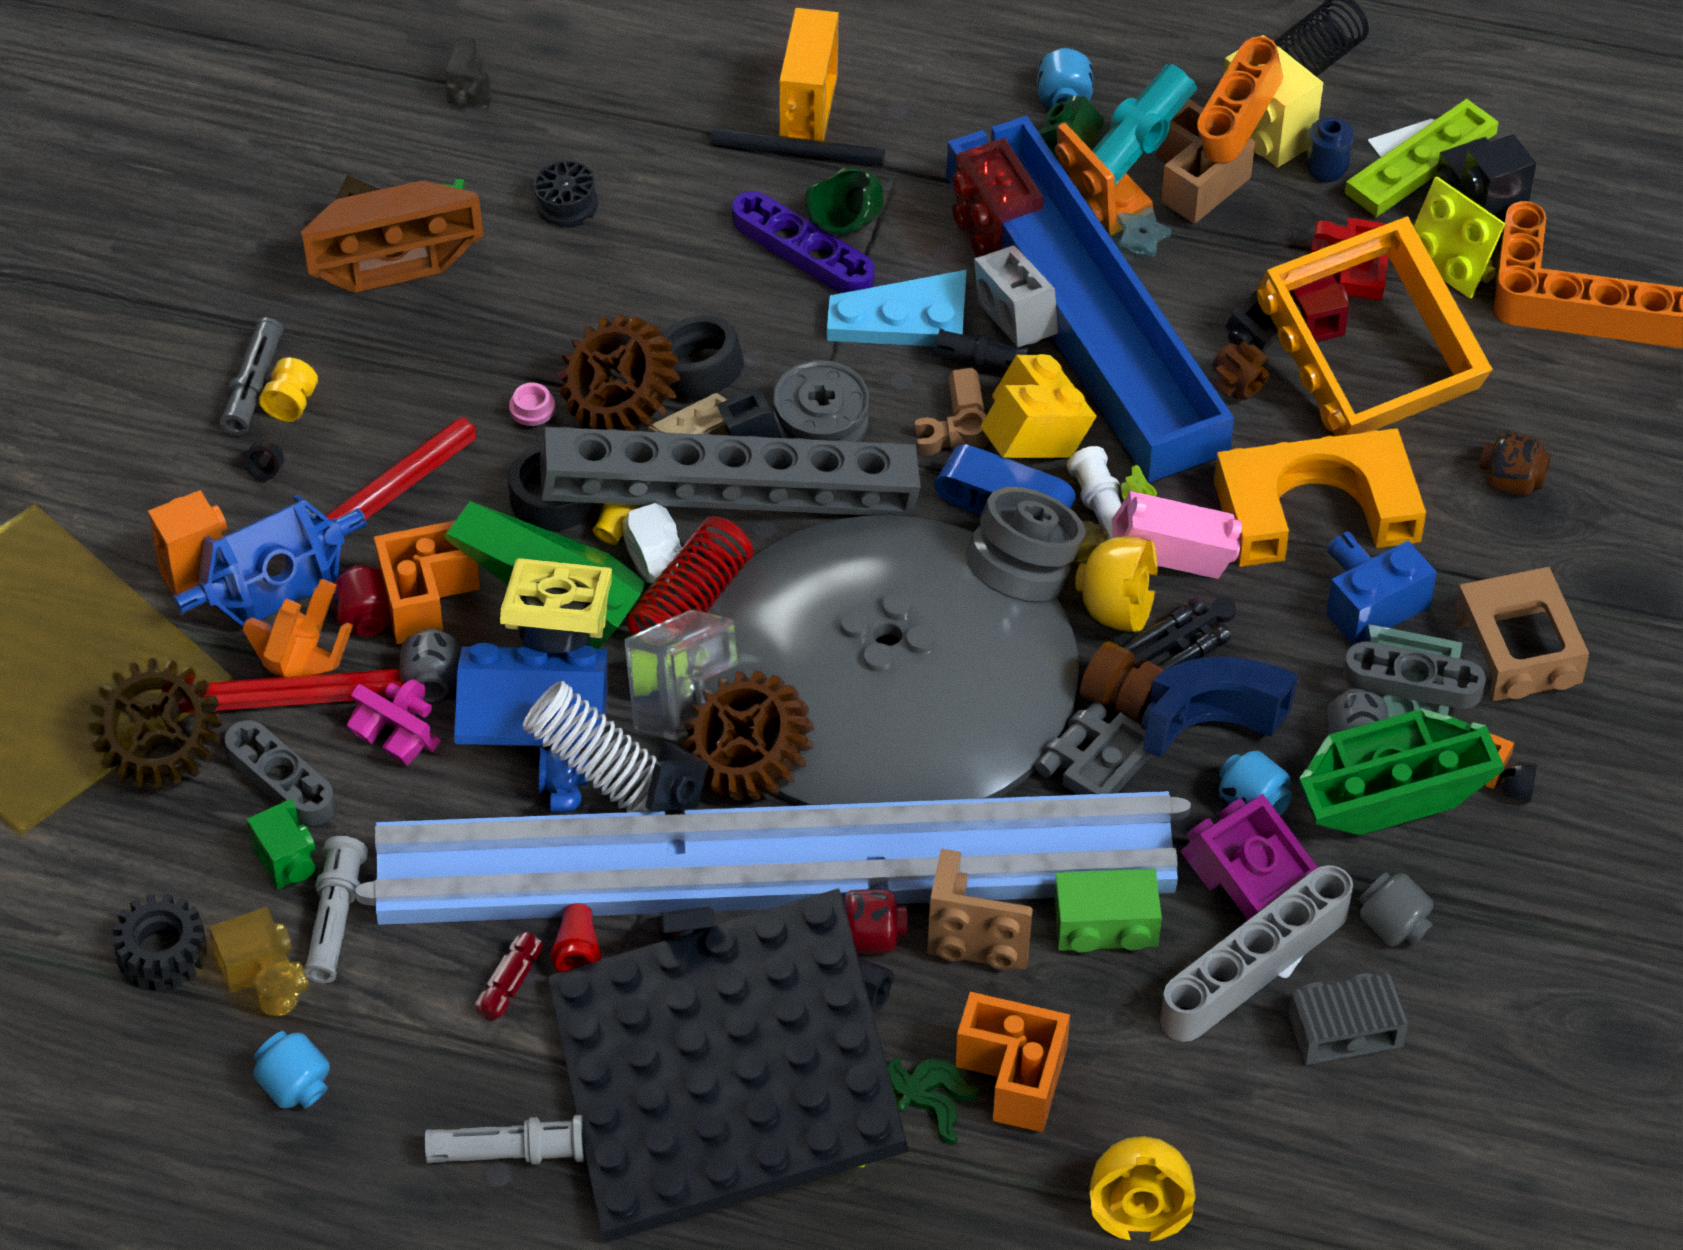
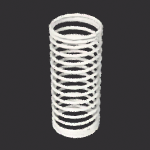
[523,681,657,812]

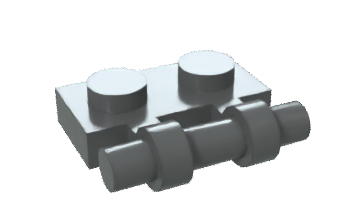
[1035,701,1153,795]

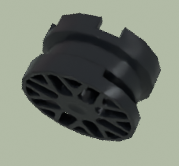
[534,161,598,228]

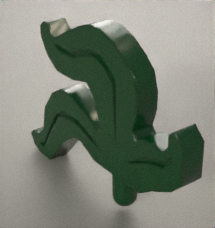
[887,1057,979,1145]

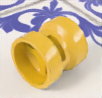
[259,357,318,422]

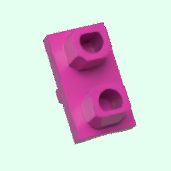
[346,679,441,766]

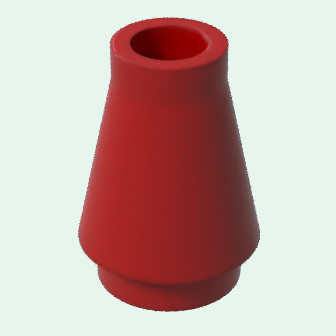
[551,903,601,973]

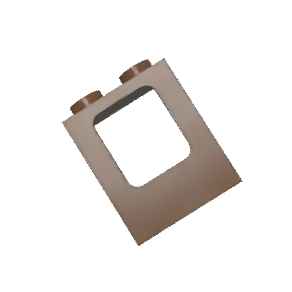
[1454,567,1589,702]

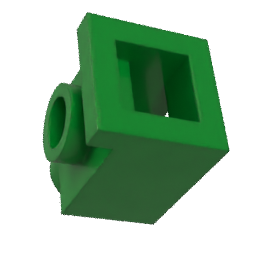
[247,799,316,890]

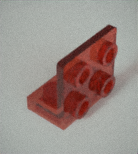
[952,138,1043,258]

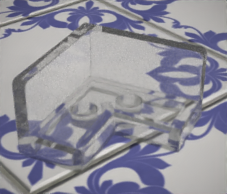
[625,610,738,741]

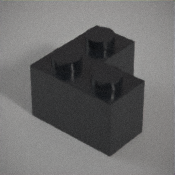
[1434,134,1536,233]

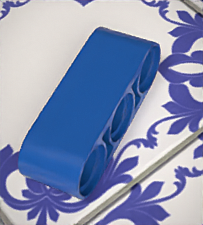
[934,444,1076,516]

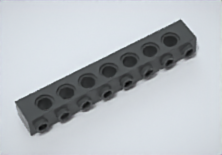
[540,427,921,517]

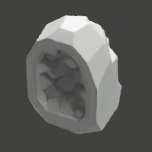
[622,503,682,583]

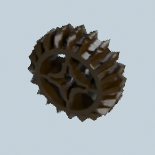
[88,658,223,790]

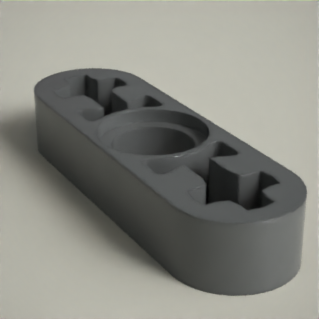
[1344,642,1486,709]
[225,720,335,826]

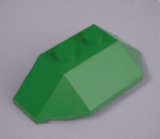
[1299,709,1504,835]

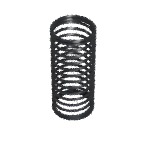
[1274,0,1369,77]

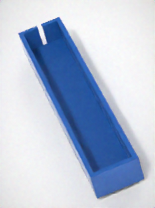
[946,115,1234,483]

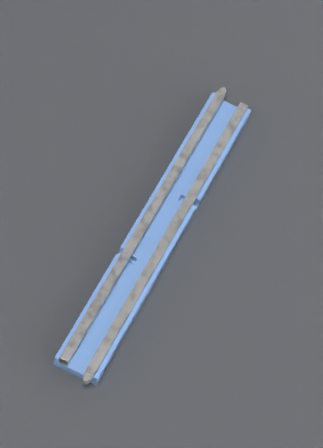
[355,791,1191,925]

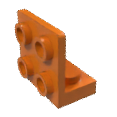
[1055,122,1153,236]

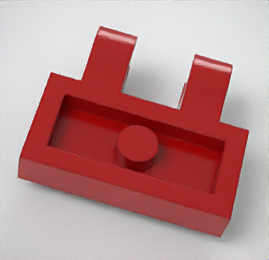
[1311,217,1388,301]

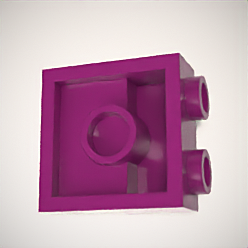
[1180,794,1318,920]

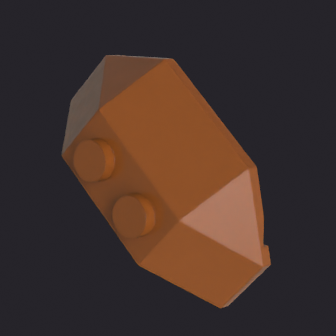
[301,180,484,293]

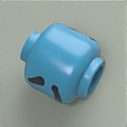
[1037,48,1093,109]
[1219,750,1293,816]

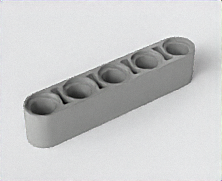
[1160,865,1353,1042]

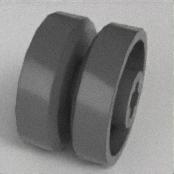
[966,487,1086,601]

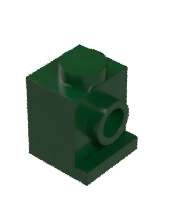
[1038,96,1105,162]

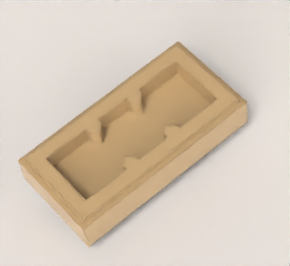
[648,393,728,436]

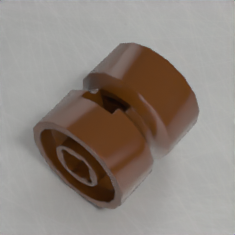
[1080,641,1165,724]

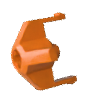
[242,578,353,677]

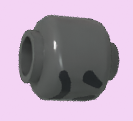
[399,628,462,702]
[1325,689,1389,735]

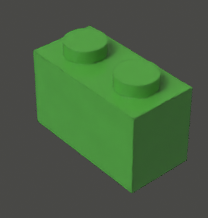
[1053,869,1162,952]

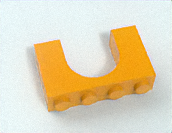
[1214,428,1426,567]

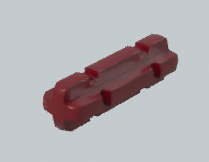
[475,932,543,1021]

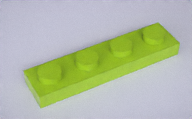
[1345,99,1499,217]

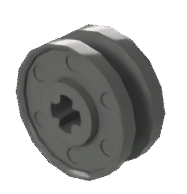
[773,360,869,442]

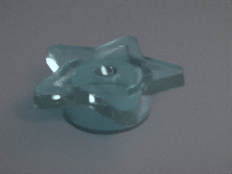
[1117,207,1172,257]

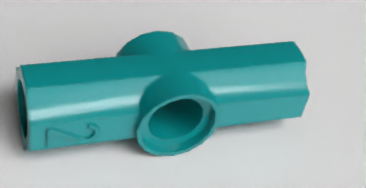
[1092,64,1198,185]

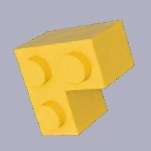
[980,354,1097,458]

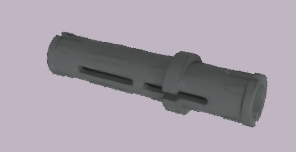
[220,317,283,436]

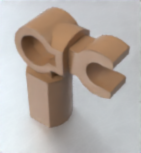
[915,368,989,456]

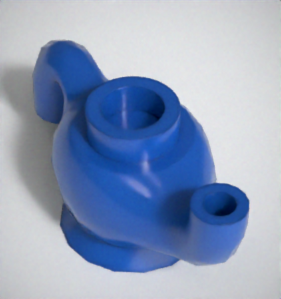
[539,746,589,813]

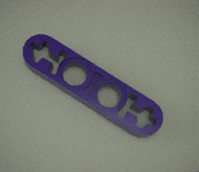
[732,191,875,293]

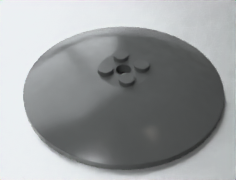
[695,515,1079,806]

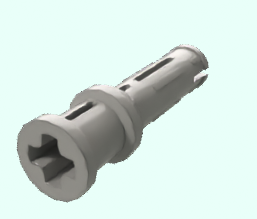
[303,836,368,984]
[425,1115,585,1165]

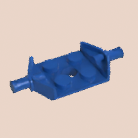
[172,495,367,627]

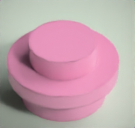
[509,383,555,426]

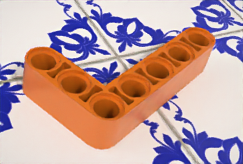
[1493,201,1683,349]

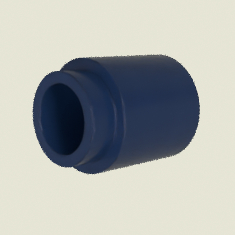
[1306,117,1354,183]

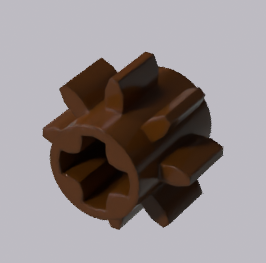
[1212,341,1269,399]

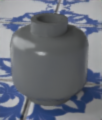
[1358,872,1434,946]

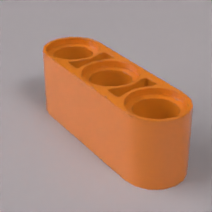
[1197,36,1283,164]

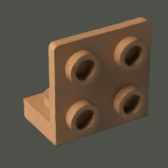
[927,849,1033,970]

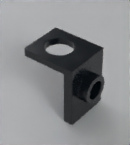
[645,742,708,812]

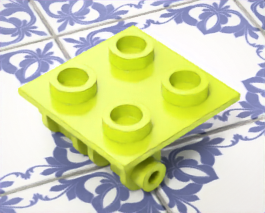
[1414,177,1506,299]

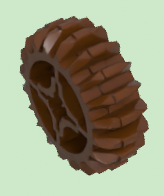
[557,314,681,431]
[682,669,815,802]

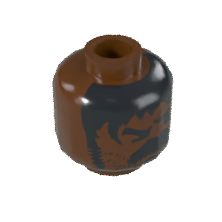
[1479,431,1551,497]

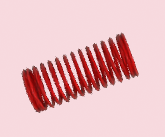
[626,516,753,651]

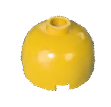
[1075,536,1158,632]
[1090,1136,1195,1241]

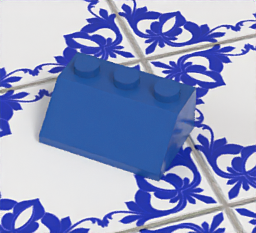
[454,643,608,747]

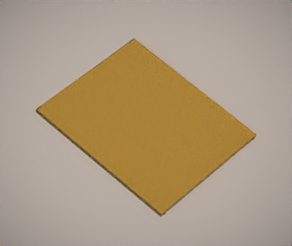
[0,504,233,836]

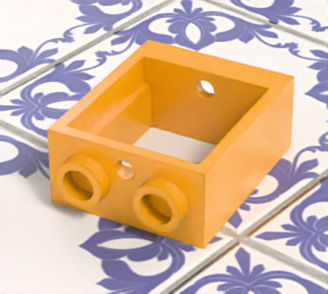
[780,8,839,141]

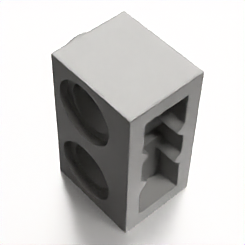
[974,245,1058,347]

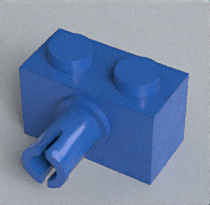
[1326,532,1437,645]

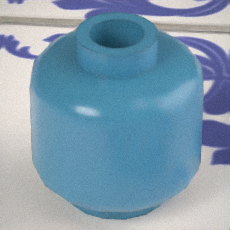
[253,1031,330,1108]

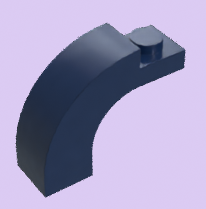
[1141,657,1298,757]

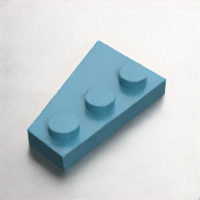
[827,270,967,347]

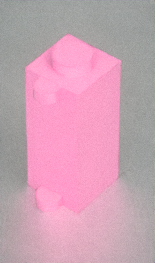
[1112,491,1242,579]

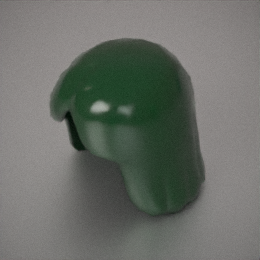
[805,167,884,235]

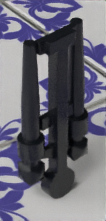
[1121,596,1236,670]

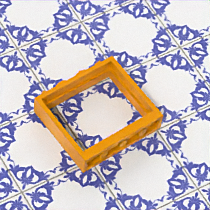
[1256,216,1493,436]

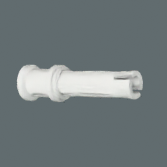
[1067,446,1122,540]

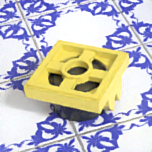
[500,558,612,653]

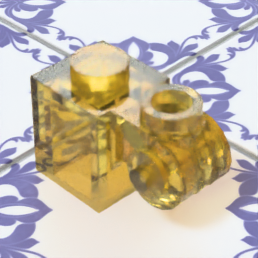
[209,906,309,1016]

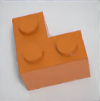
[374,520,480,644]
[955,992,1070,1133]

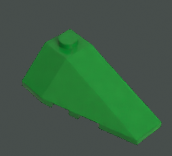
[443,501,646,649]

